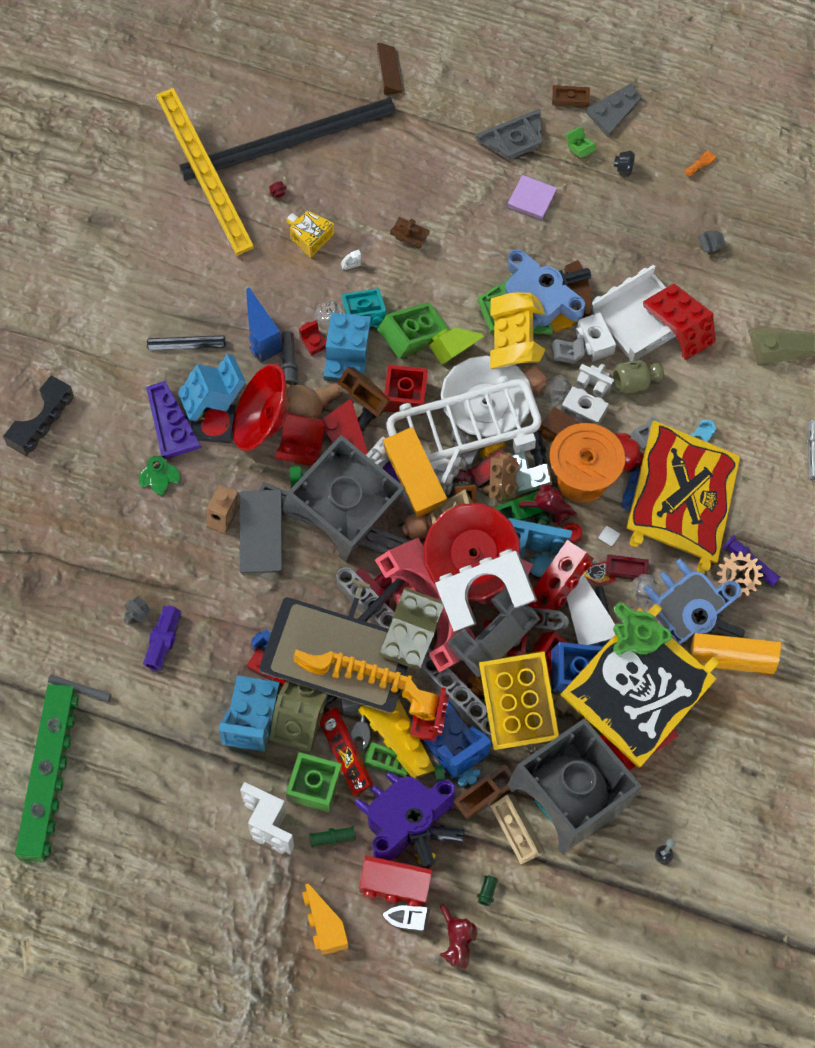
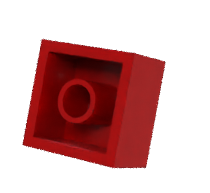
[384,365,428,415]

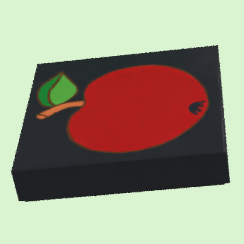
[191,404,236,444]

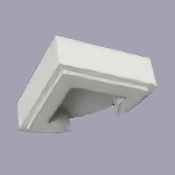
[341,250,361,270]

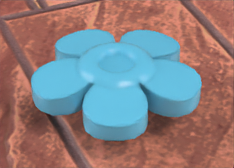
[456,767,481,787]

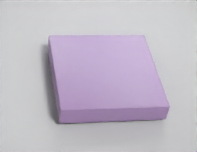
[507,175,557,220]

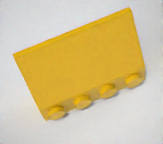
[479,651,559,750]

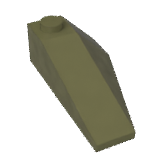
[748,327,815,365]

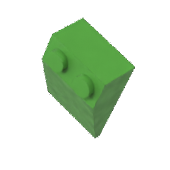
[377,302,450,359]

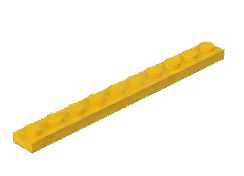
[156,88,254,256]

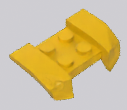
[490,292,545,369]

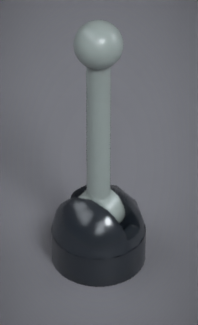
[655,839,675,864]

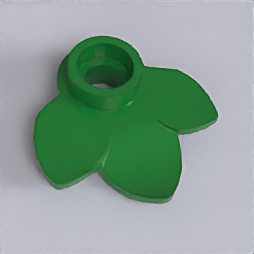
[139,456,180,496]

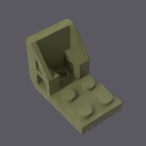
[269,681,329,752]

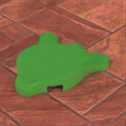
[613,602,671,655]

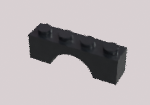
[3,375,74,457]

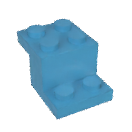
[324,312,371,381]
[178,354,246,421]

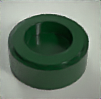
[434,765,446,783]

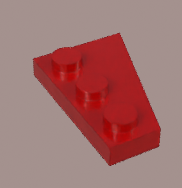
[322,399,368,455]

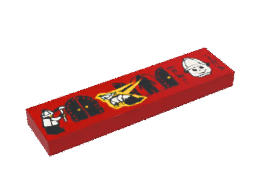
[320,708,374,796]

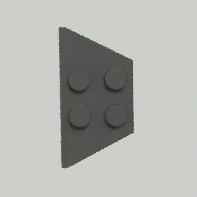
[475,109,542,160]

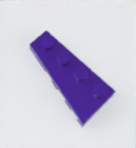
[146,381,202,459]

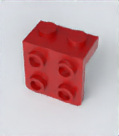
[410,687,449,742]

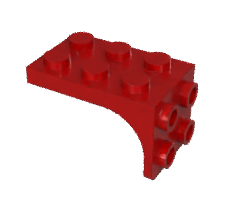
[643,283,716,360]

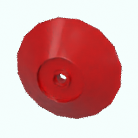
[233,364,289,451]
[423,503,520,601]

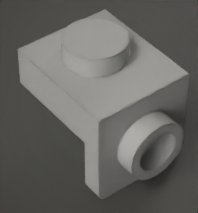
[552,338,585,364]
[630,416,661,450]

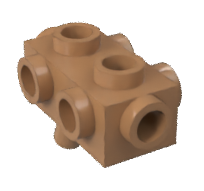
[483,453,519,504]

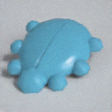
[529,552,554,577]

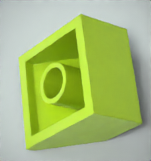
[428,327,484,365]

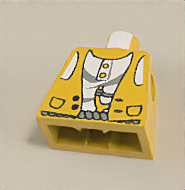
[286,211,334,258]

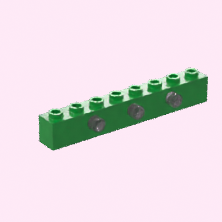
[15,684,79,863]

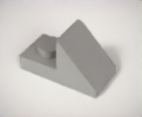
[451,428,481,473]

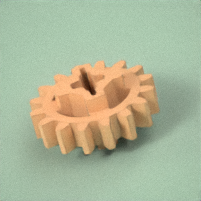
[716,552,763,597]

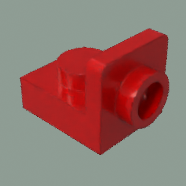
[299,320,327,356]

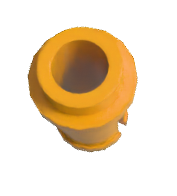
[480,442,506,460]

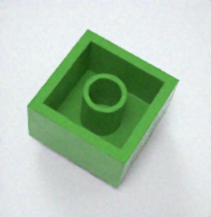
[286,752,342,813]

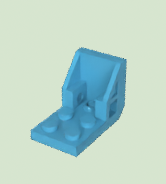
[508,518,572,559]
[219,675,280,752]

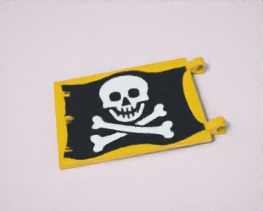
[560,604,719,768]

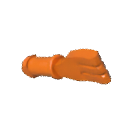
[685,150,717,176]

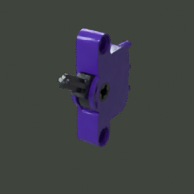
[355,772,455,869]

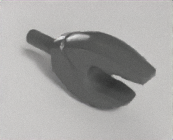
[350,715,372,751]

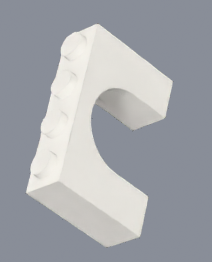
[435,549,537,632]

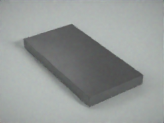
[240,490,282,573]

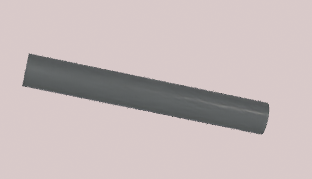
[48,675,112,702]

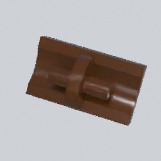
[390,217,430,249]

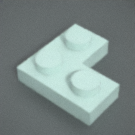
[512,452,552,496]

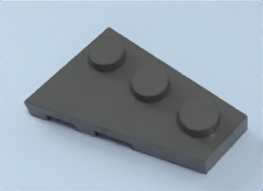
[586,84,642,138]

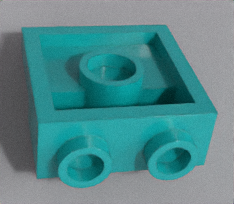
[341,288,387,328]

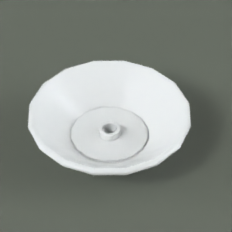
[440,355,532,438]

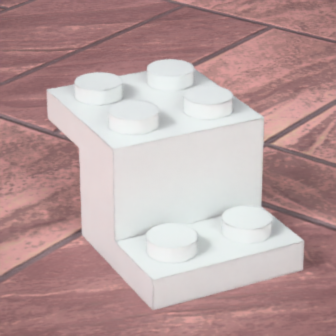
[240,782,294,854]

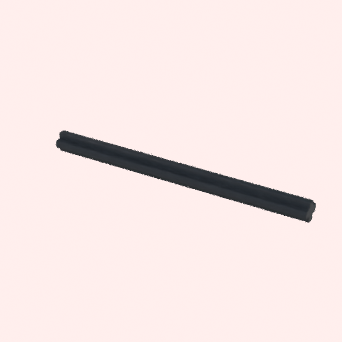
[179,97,395,181]

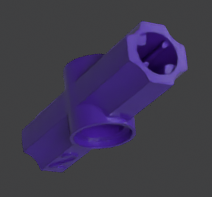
[143,605,182,671]

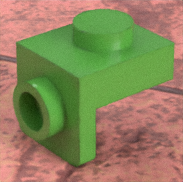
[566,126,596,158]

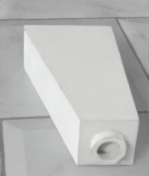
[567,575,615,647]

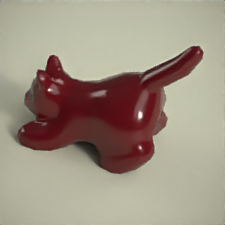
[519,484,577,526]
[440,904,478,969]

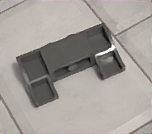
[447,587,540,677]

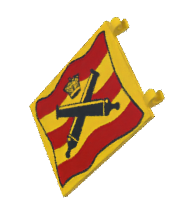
[627,420,740,574]

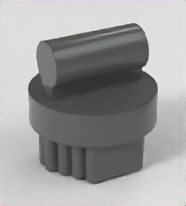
[699,230,725,253]
[123,596,150,624]

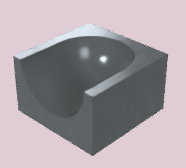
[507,718,642,854]

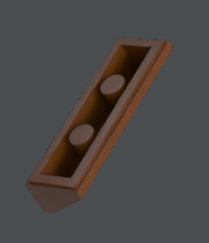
[377,43,402,95]

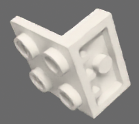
[435,448,462,495]

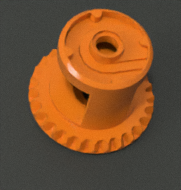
[549,423,625,503]

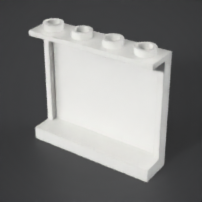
[591,265,675,361]

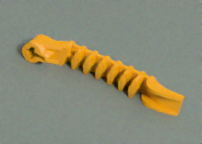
[293,649,439,720]

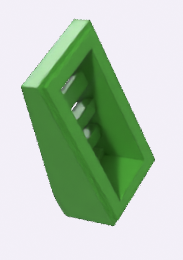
[363,742,408,777]

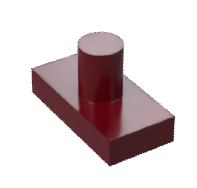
[355,567,391,606]

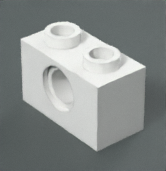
[575,313,616,362]
[561,386,608,425]

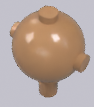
[282,383,342,427]

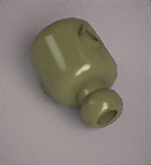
[613,360,664,395]

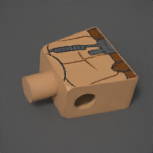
[206,485,240,534]

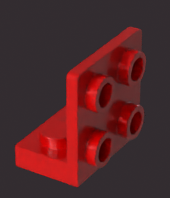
[276,412,325,466]

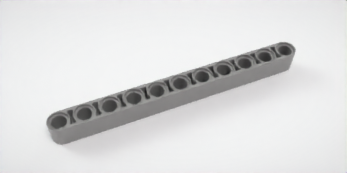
[336,567,492,742]

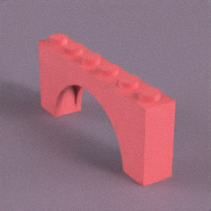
[375,538,475,673]

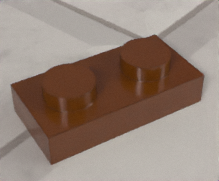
[552,85,590,107]

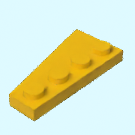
[358,698,435,779]

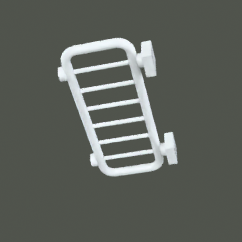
[386,376,541,476]

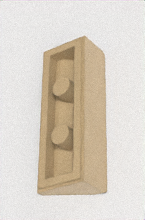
[490,795,544,864]

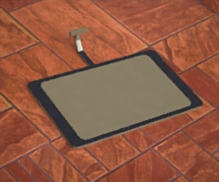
[259,579,408,713]

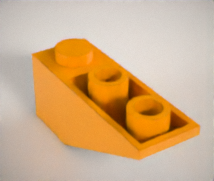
[302,884,348,955]

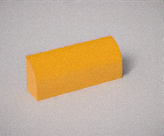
[382,427,447,518]
[689,633,781,674]

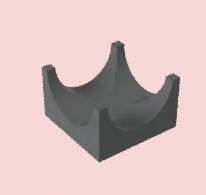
[283,435,405,562]

